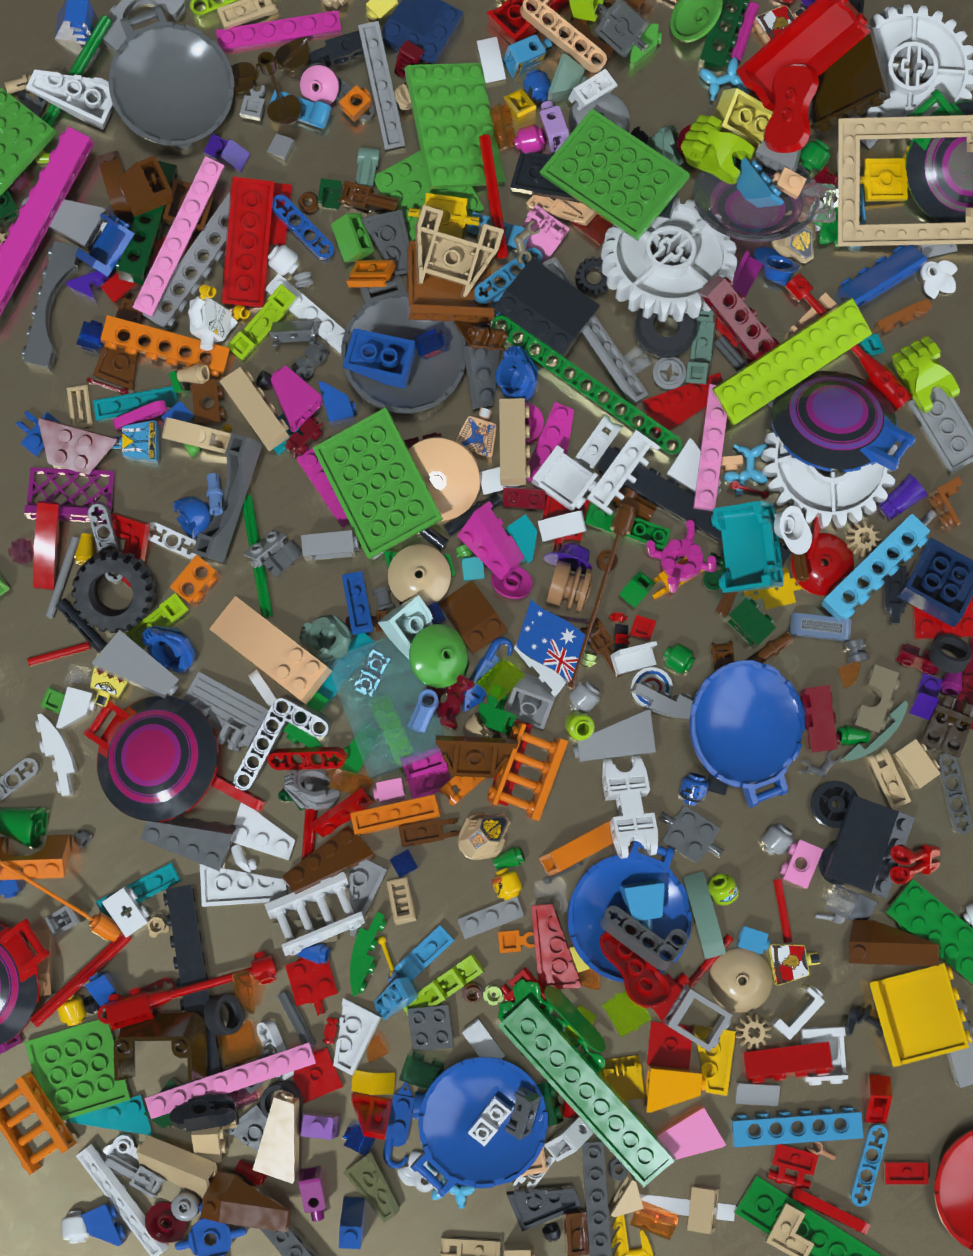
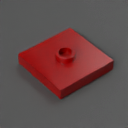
[646,1021,694,1069]
[292,1047,343,1104]

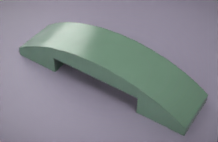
[686,309,716,384]
[841,700,908,762]
[683,871,726,959]

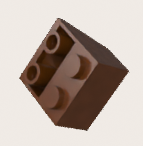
[117,156,173,217]

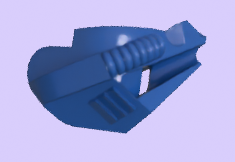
[495,346,538,401]
[142,626,195,672]

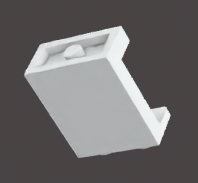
[532,445,598,512]
[769,985,825,1040]
[800,1026,848,1085]

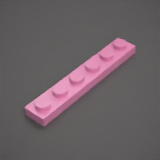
[693,384,727,511]

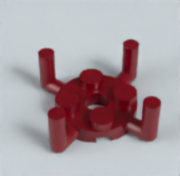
[404,675,475,730]

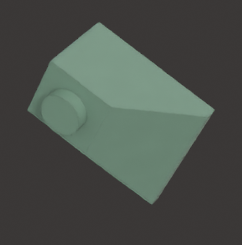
[548,53,587,105]

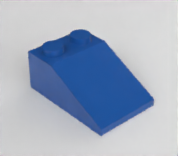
[343,328,416,389]

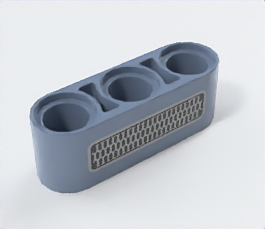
[789,613,852,641]

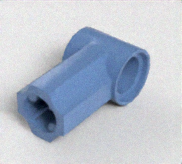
[407,689,439,734]

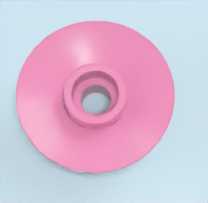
[300,65,339,105]

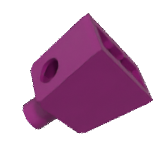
[298,1166,327,1221]

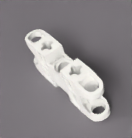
[602,755,658,859]

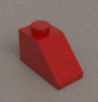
[864,1075,892,1124]

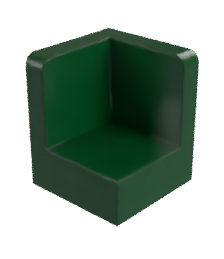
[317,178,343,210]

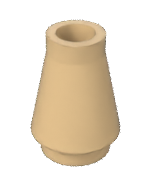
[177,363,210,384]

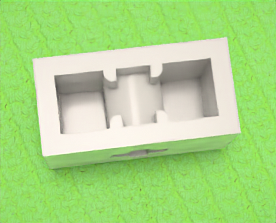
[102,885,150,937]

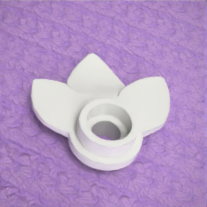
[920,260,957,299]
[101,1134,139,1176]
[398,1151,438,1192]

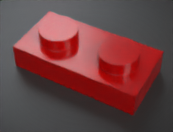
[884,1161,928,1184]

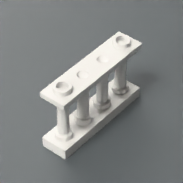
[264,872,365,956]

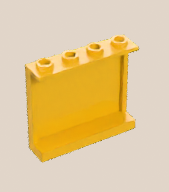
[869,963,972,1067]

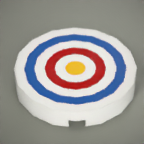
[631,667,673,708]

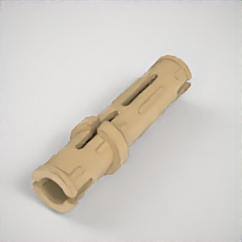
[4,65,67,94]

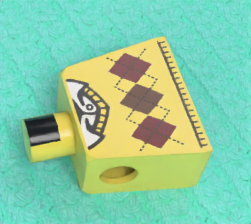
[90,653,128,707]

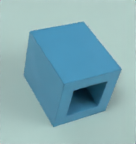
[736,926,770,954]

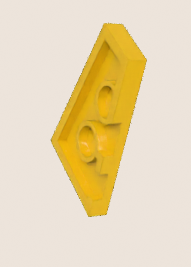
[694,1024,736,1096]

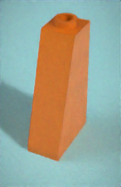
[539,820,613,877]

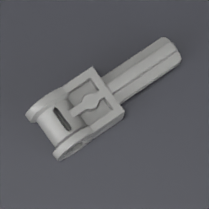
[105,1154,167,1199]

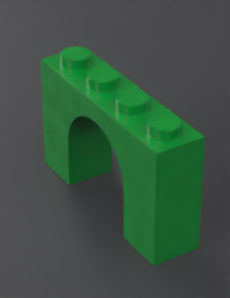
[284,692,383,778]

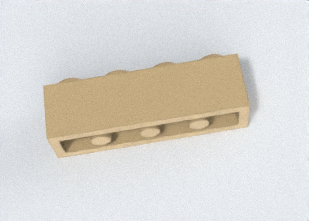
[220,367,289,451]
[499,398,530,486]

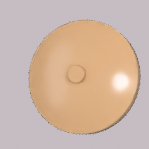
[408,437,481,521]

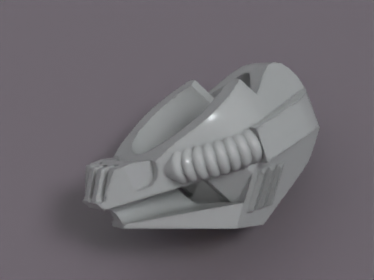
[284,769,340,810]

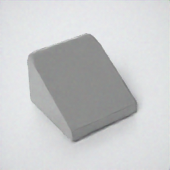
[267,133,295,161]

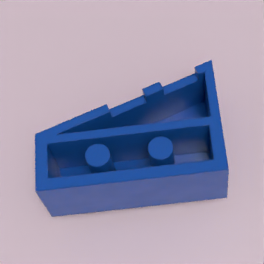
[54,0,98,45]

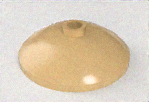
[388,545,451,607]
[708,948,773,1012]

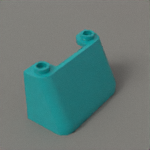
[711,501,784,593]

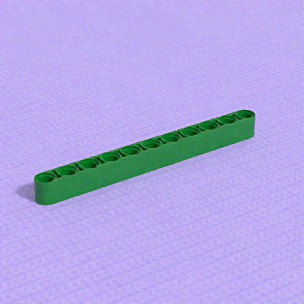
[492,316,683,455]

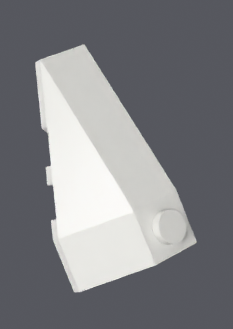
[26,70,114,130]

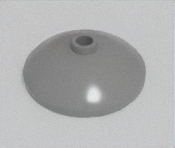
[568,93,630,133]

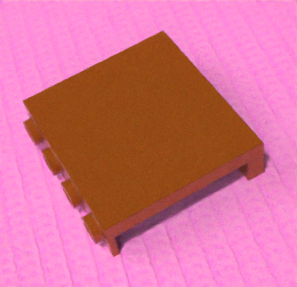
[407,240,494,323]

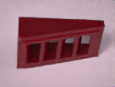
[394,40,424,79]

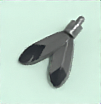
[17,90,47,118]

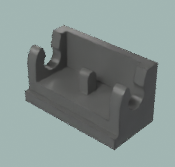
[270,320,317,347]
[504,1086,541,1140]

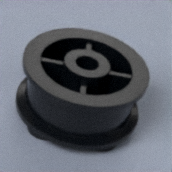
[810,781,858,828]

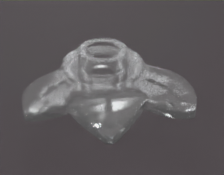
[529,877,569,915]

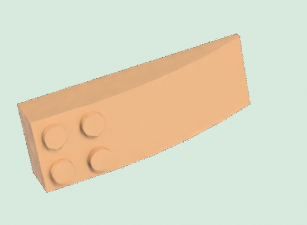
[210,596,332,704]

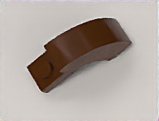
[98,150,133,220]

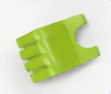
[681,115,755,185]
[892,336,960,413]

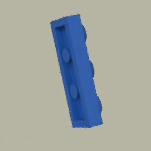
[342,571,374,635]

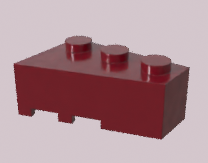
[799,685,840,754]

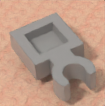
[240,85,266,121]

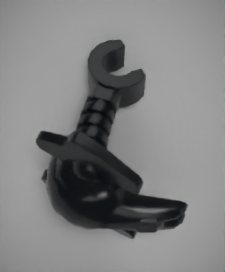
[843,1004,884,1037]

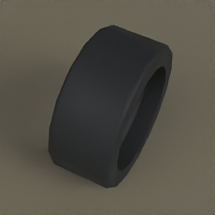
[928,634,972,674]
[204,993,244,1036]
[260,1081,303,1118]

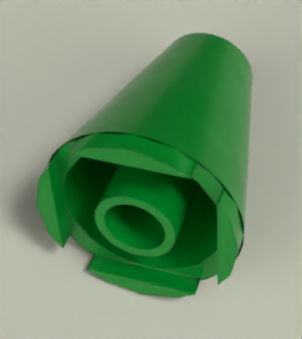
[0,806,48,849]

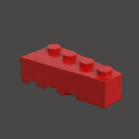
[486,0,569,44]

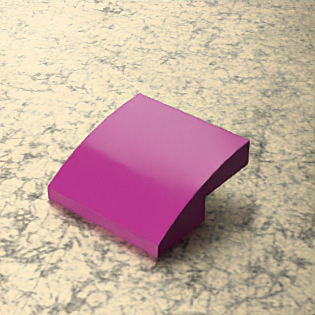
[400,747,453,799]

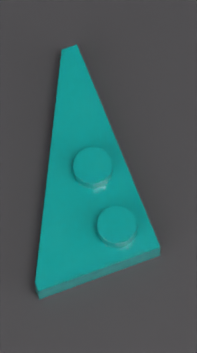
[69,1094,154,1135]

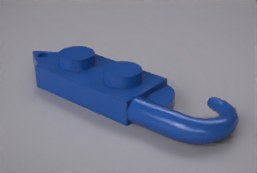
[462,637,513,712]
[383,1082,415,1169]

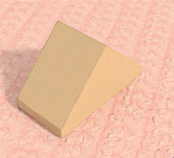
[608,1171,644,1217]

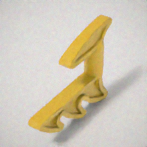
[611,1215,653,1256]

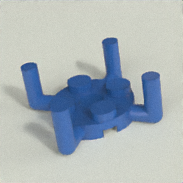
[175,1201,249,1256]

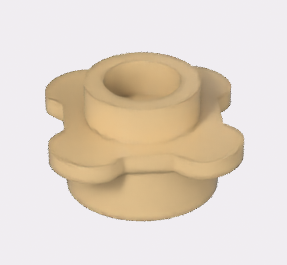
[145,913,169,938]

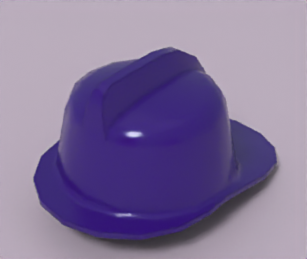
[543,543,593,574]

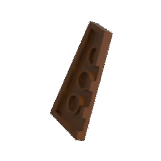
[93,297,142,391]
[281,825,375,895]

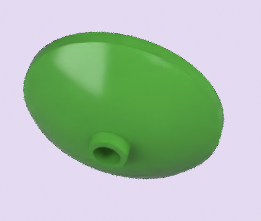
[670,0,723,42]
[409,624,468,688]

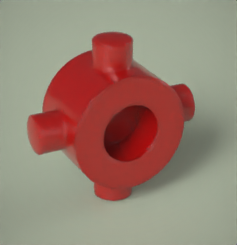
[609,612,627,622]

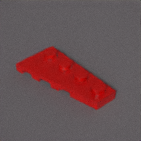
[641,372,723,439]

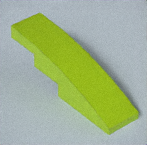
[403,953,485,1015]

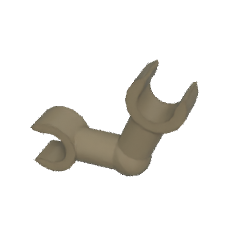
[514,221,541,264]

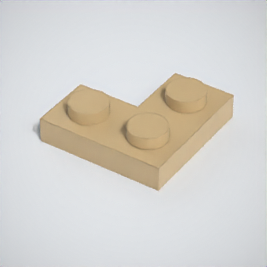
[765,1202,814,1256]

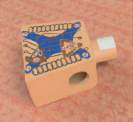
[456,408,497,461]

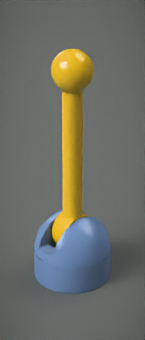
[378,936,402,985]

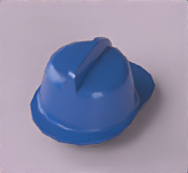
[754,247,799,286]

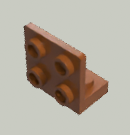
[929,476,963,530]

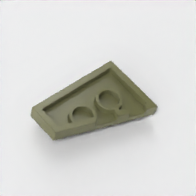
[343,1152,400,1223]

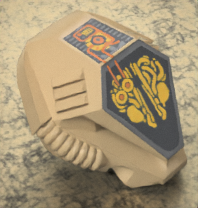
[771,211,816,264]
[458,812,511,860]

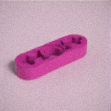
[112,400,168,431]

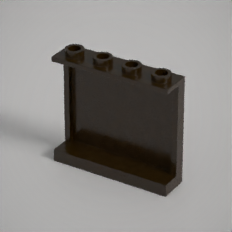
[810,26,891,132]

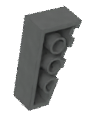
[140,816,239,871]

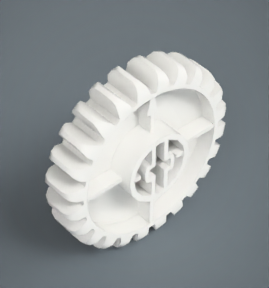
[865,4,973,140]
[601,196,737,322]
[761,433,899,529]

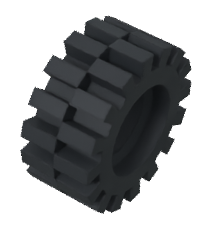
[575,256,609,297]

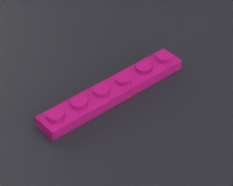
[216,10,342,52]

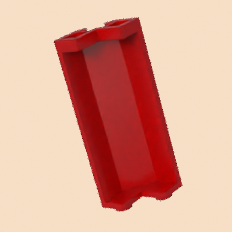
[736,0,871,112]

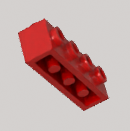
[743,1042,834,1084]

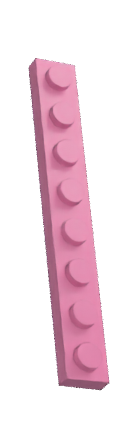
[133,156,225,317]
[145,1042,316,1119]

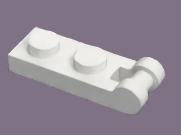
[574,415,623,472]

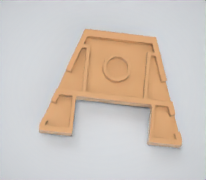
[526,195,597,226]

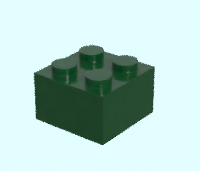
[725,597,776,649]

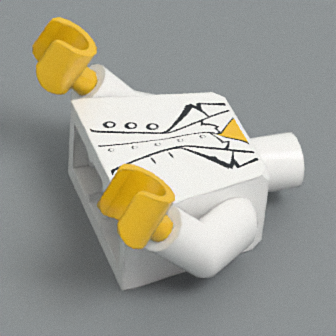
[188,284,250,351]

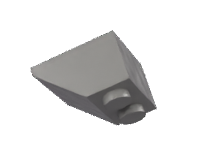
[505,671,555,731]

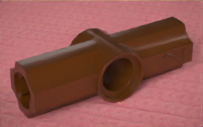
[611,486,657,522]

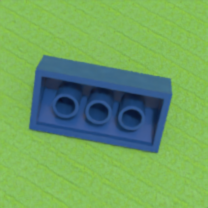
[837,245,928,308]

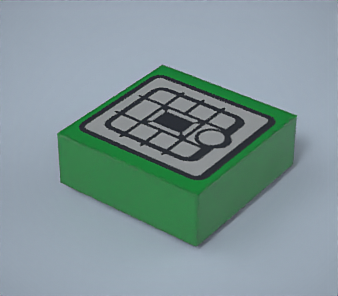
[169,371,191,394]

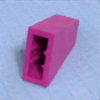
[271,365,323,433]

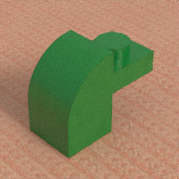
[478,685,517,735]

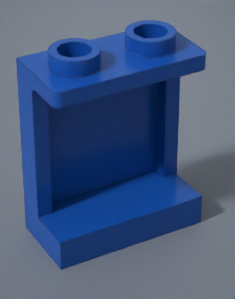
[75,213,134,276]

